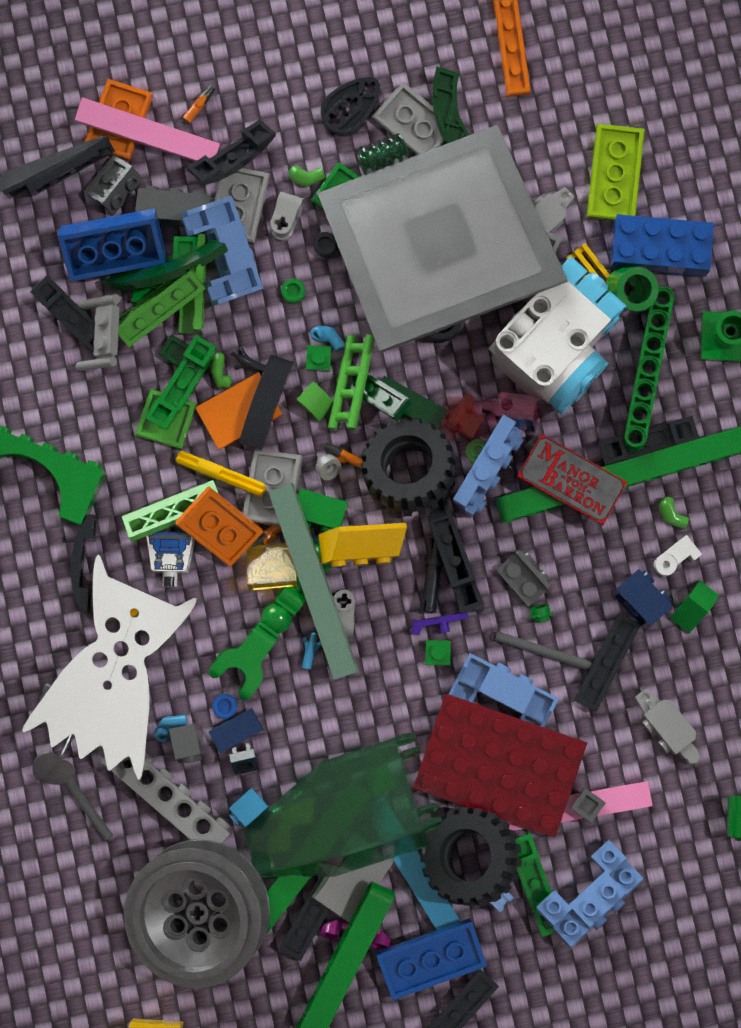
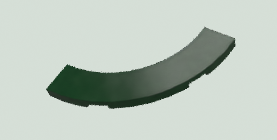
[432,66,469,144]
[102,240,228,290]

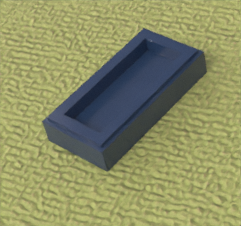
[208,708,264,754]

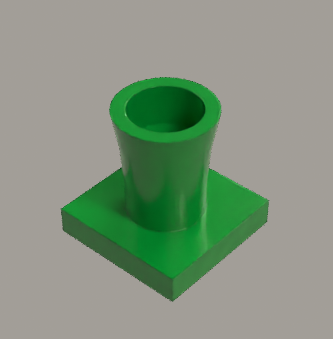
[700,311,741,363]

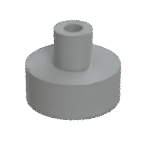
[315,454,341,480]

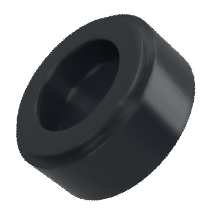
[313,232,337,258]

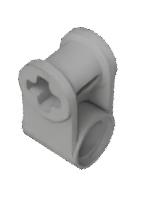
[270,192,304,241]
[333,590,355,638]

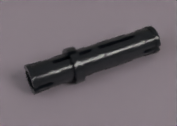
[421,538,444,614]

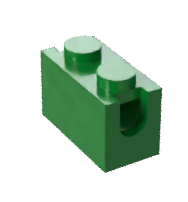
[298,488,348,533]

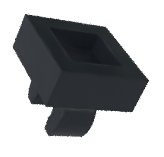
[229,743,259,775]

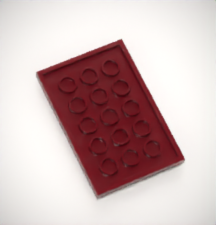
[413,693,588,838]

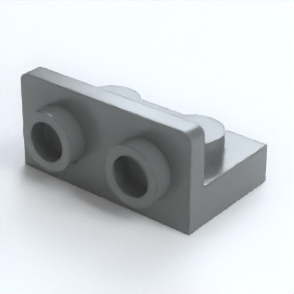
[84,155,142,215]
[495,550,552,608]

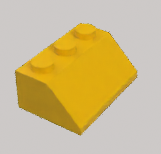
[318,523,407,568]

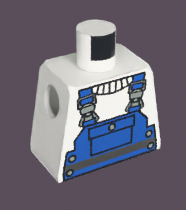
[147,532,195,588]

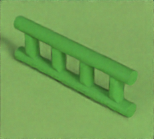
[328,335,375,430]

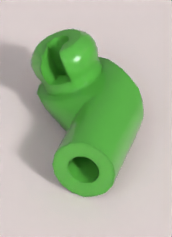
[289,166,326,187]
[211,353,232,389]
[659,497,689,529]

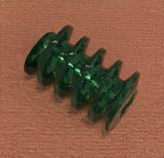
[357,133,410,175]

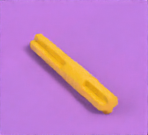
[176,451,266,497]

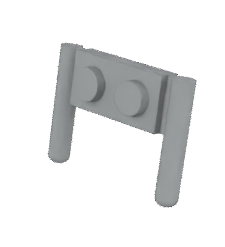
[75,294,120,372]

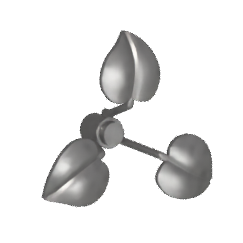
[32,683,130,785]

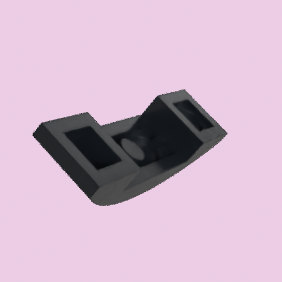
[187,119,276,185]
[30,275,95,354]
[239,355,294,451]
[598,415,699,466]
[70,514,97,615]

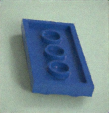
[375,918,487,1001]

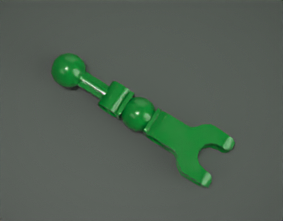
[208,543,332,701]

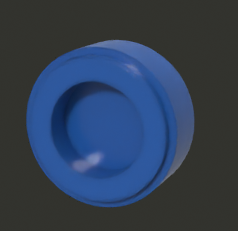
[212,694,238,719]

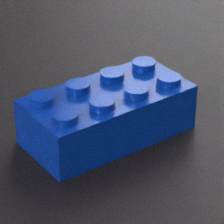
[58,208,166,281]
[610,214,714,277]

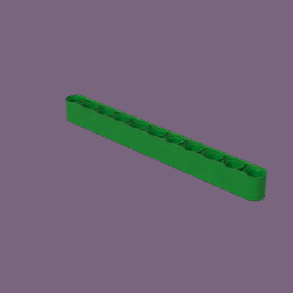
[495,427,741,523]

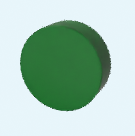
[281,279,306,304]

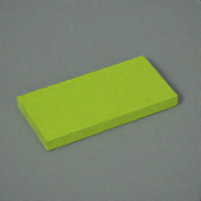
[586,123,645,221]

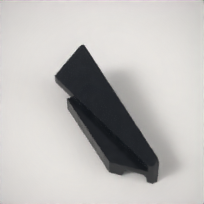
[0,135,115,199]
[428,499,484,614]

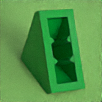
[669,580,719,634]

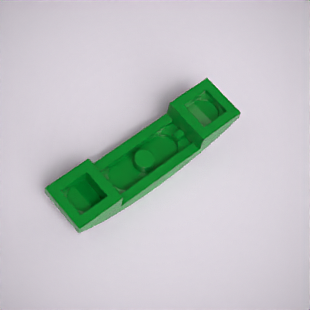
[145,335,217,430]
[515,833,555,937]

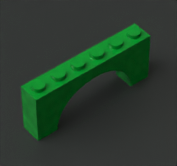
[0,425,106,526]

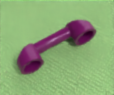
[320,920,391,950]

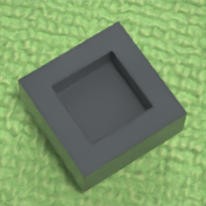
[570,788,606,823]

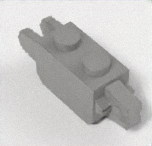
[533,187,574,233]
[635,688,701,764]

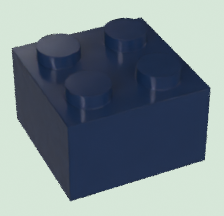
[611,569,673,629]

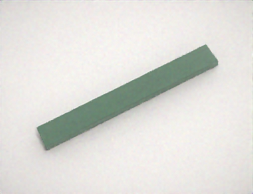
[269,483,359,680]

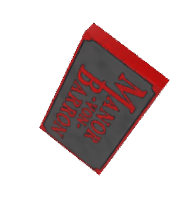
[517,434,627,526]

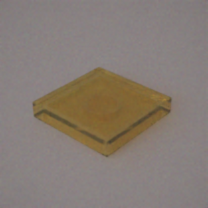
[247,543,297,590]

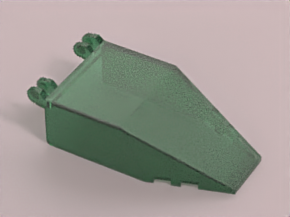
[244,733,442,877]

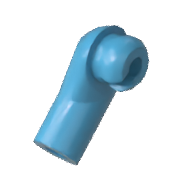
[310,326,345,352]
[154,714,187,742]

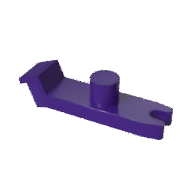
[410,613,469,635]

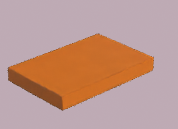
[85,79,153,161]
[195,372,283,450]
[175,486,263,567]

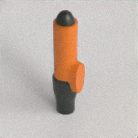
[182,85,215,125]
[323,442,363,469]
[251,526,282,549]

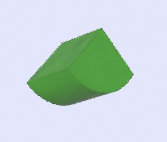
[297,382,333,423]

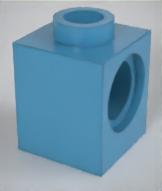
[229,788,269,827]

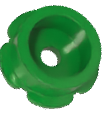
[529,604,553,623]

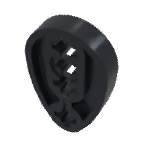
[321,77,380,137]

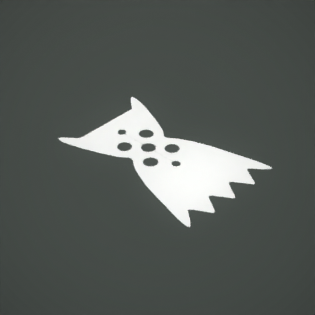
[22,555,197,780]

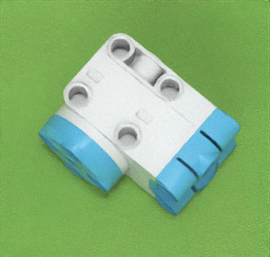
[488,257,626,415]

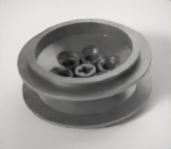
[124,840,270,988]

